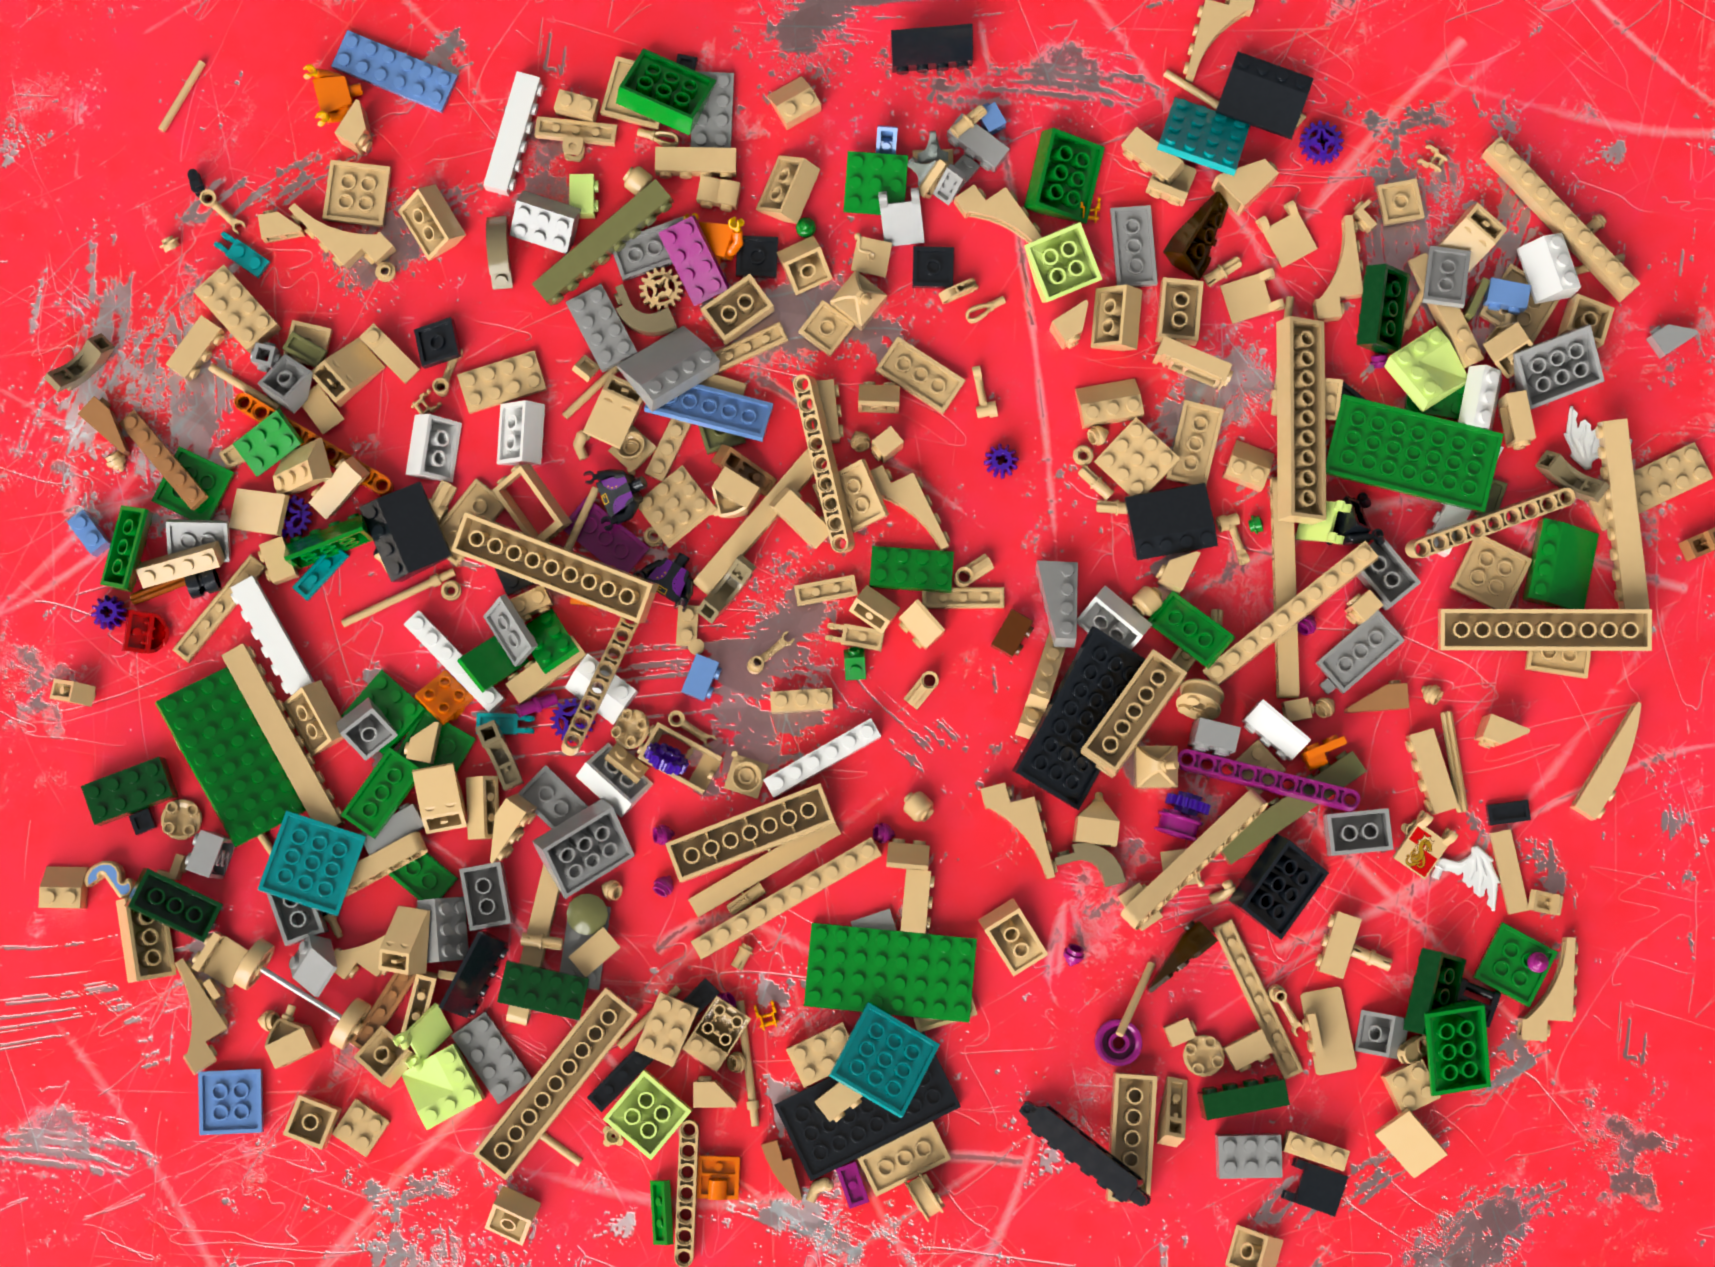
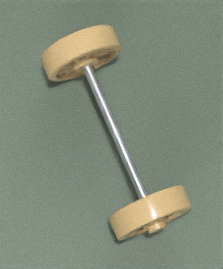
[233,938,371,1050]

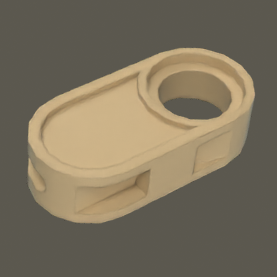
[938,278,979,304]
[1397,1035,1427,1064]

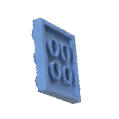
[198,1069,264,1135]

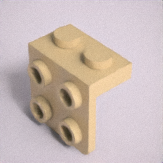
[1145,164,1196,207]
[191,932,249,988]

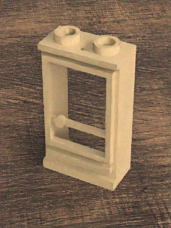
[1152,336,1234,391]
[637,722,723,795]

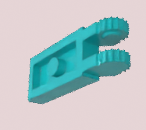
[213,231,271,279]
[476,713,535,735]

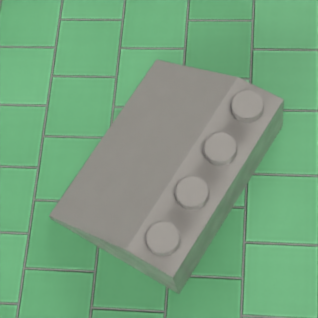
[1513,324,1605,410]
[617,326,720,412]
[532,799,635,899]

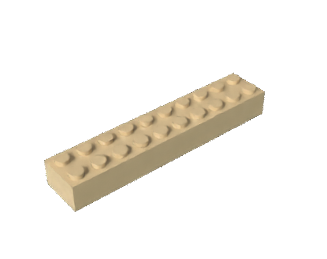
[1276,316,1326,525]
[451,512,659,623]
[1438,609,1652,651]
[473,987,639,1181]

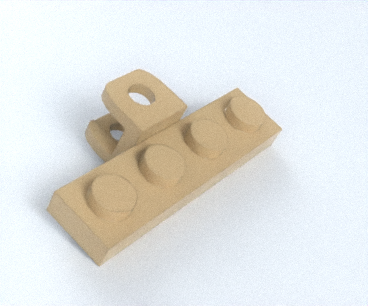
[534,116,617,162]

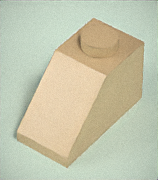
[258,210,305,243]
[50,679,96,707]
[404,722,442,764]

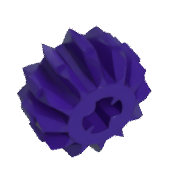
[984,444,1019,479]
[91,595,127,630]

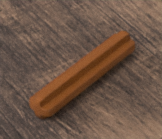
[130,577,186,605]

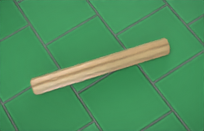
[1440,711,1468,813]

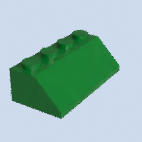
[100,505,153,592]

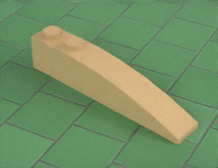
[1407,253,1484,368]
[1570,702,1641,820]

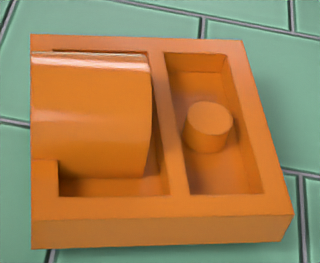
[415,670,474,725]
[1300,734,1347,771]
[696,1155,740,1200]

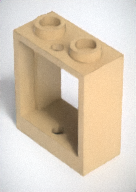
[1497,390,1536,450]

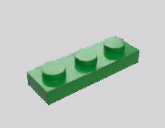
[650,1180,674,1245]

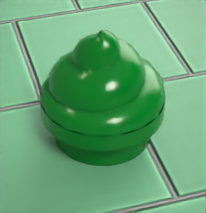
[796,218,816,238]

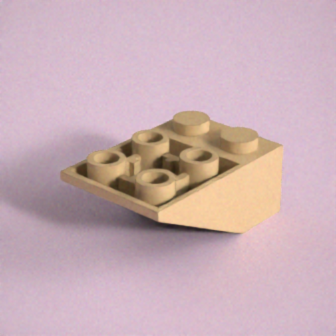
[1438,202,1507,273]
[312,337,386,407]
[583,374,644,449]
[412,763,467,834]
[490,793,537,864]
[378,906,430,975]
[682,996,751,1072]

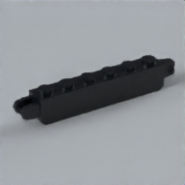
[1019,1101,1152,1207]

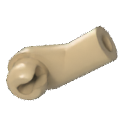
[1209,880,1236,905]

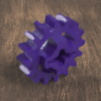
[1299,120,1344,165]
[282,494,313,539]
[550,698,596,743]
[644,742,689,776]
[1165,791,1211,817]

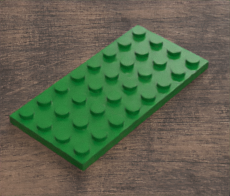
[1326,394,1504,514]
[155,667,306,848]
[804,923,977,1022]

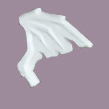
[1564,406,1633,470]
[1431,846,1501,911]

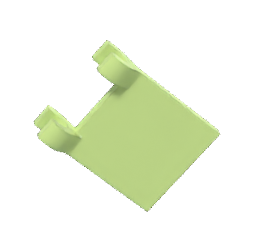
[1295,500,1352,545]
[392,1003,453,1072]

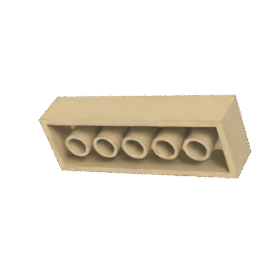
[1081,649,1187,777]
[1105,1072,1158,1203]

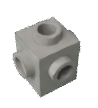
[250,342,282,372]

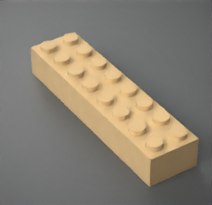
[665,783,836,883]

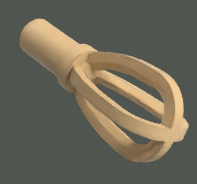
[637,128,679,147]
[965,296,1006,323]

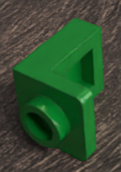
[844,647,866,681]

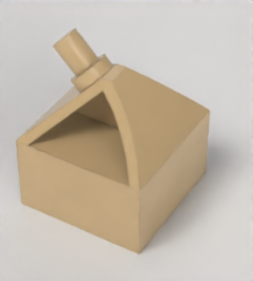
[830,270,887,331]
[1483,313,1535,379]
[709,467,761,518]
[1134,746,1179,789]
[1072,792,1120,847]
[265,1004,321,1069]

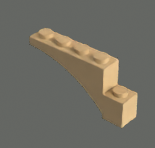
[1183,0,1255,83]
[954,185,1042,243]
[288,203,397,270]
[1312,215,1364,322]
[870,465,951,551]
[1015,630,1066,739]
[980,783,1058,879]
[334,907,417,980]
[1517,937,1578,1041]
[175,958,229,1075]

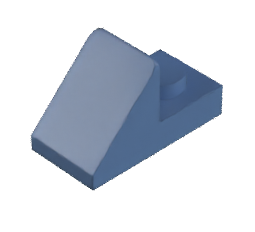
[876,125,898,155]

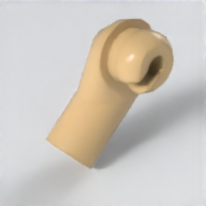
[573,430,591,461]
[806,1177,834,1203]

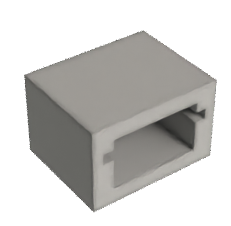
[1319,678,1336,695]

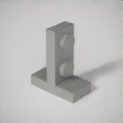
[933,154,980,206]

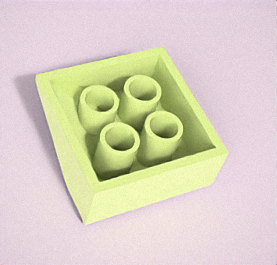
[1024,222,1102,303]
[1384,326,1467,413]
[402,1043,485,1130]
[603,1069,693,1160]

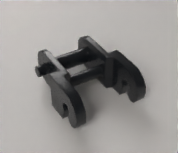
[187,169,205,198]

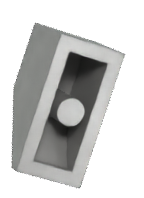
[1646,324,1698,359]

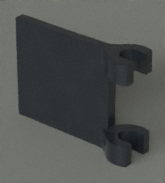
[1281,1157,1348,1217]

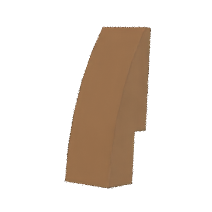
[1678,528,1715,562]
[761,1139,803,1201]

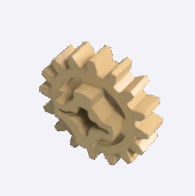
[639,267,683,312]

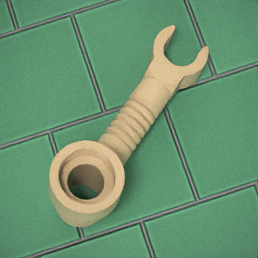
[200,189,246,235]
[432,349,463,397]
[972,366,998,418]
[1216,513,1250,566]
[747,631,795,674]
[668,710,717,748]
[1267,984,1304,1037]

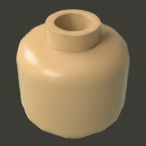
[623,166,653,195]
[1132,586,1163,616]
[903,791,934,822]

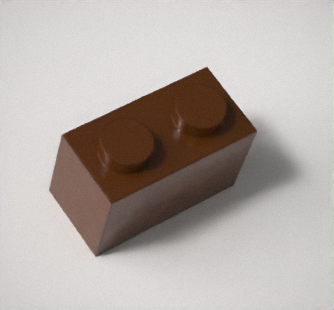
[991,609,1034,658]

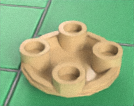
[611,708,649,749]
[161,799,202,840]
[1183,1035,1225,1077]

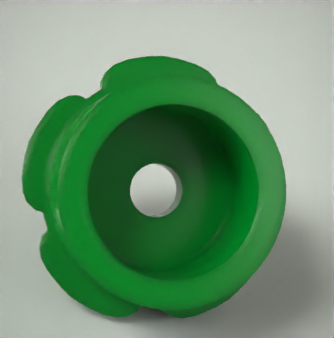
[1248,515,1264,534]

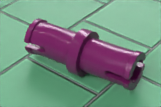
[515,692,558,718]

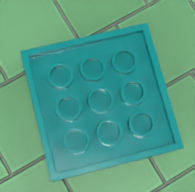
[1157,97,1250,176]
[257,811,366,916]
[829,1002,940,1118]

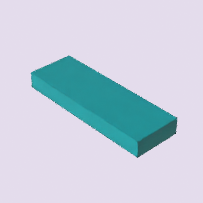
[292,548,350,601]

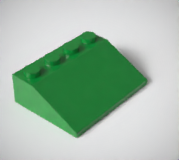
[616,48,716,135]
[1024,128,1105,224]
[284,513,373,570]
[1522,518,1599,609]
[1424,1000,1491,1096]

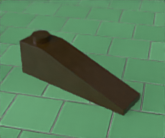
[1163,192,1228,280]
[1146,920,1218,993]

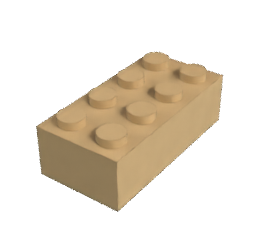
[193,265,282,354]

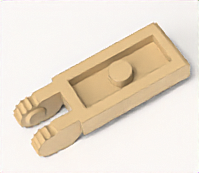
[825,623,885,652]

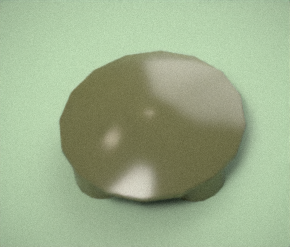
[567,894,608,935]

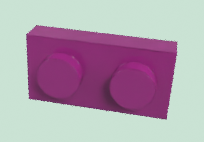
[836,1161,869,1209]

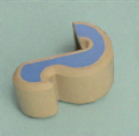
[84,861,136,898]

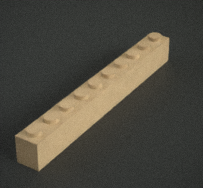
[1481,137,1641,303]
[1595,418,1650,609]
[1203,541,1379,686]
[221,643,345,827]
[691,837,882,960]

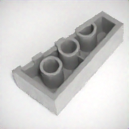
[1035,560,1078,648]

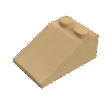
[978,898,1049,977]

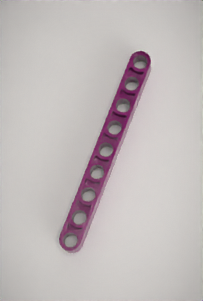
[1178,749,1360,811]

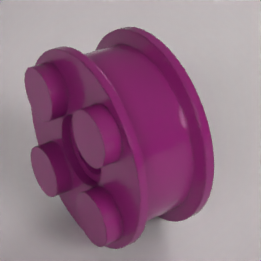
[1154,808,1203,841]
[1095,1019,1142,1066]

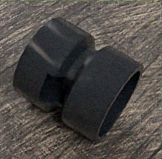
[184,569,222,599]

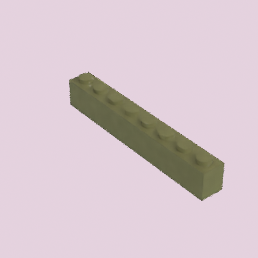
[532,179,674,306]
[1220,751,1367,865]

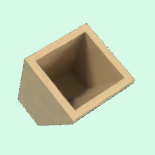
[1211,159,1279,216]

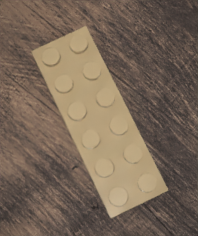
[1588,442,1713,532]

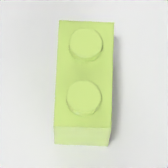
[569,174,599,219]

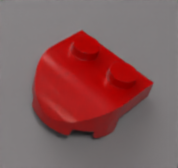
[122,610,169,654]

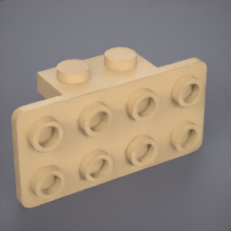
[1300,987,1357,1076]

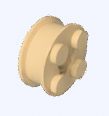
[1176,679,1225,720]
[904,1172,945,1222]

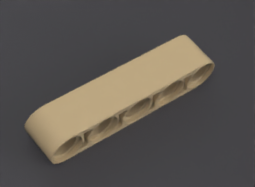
[345,832,428,897]

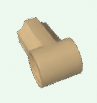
[428,480,458,524]
[954,554,994,587]
[903,671,939,710]

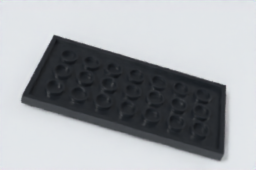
[1012,626,1146,810]
[774,1031,961,1181]

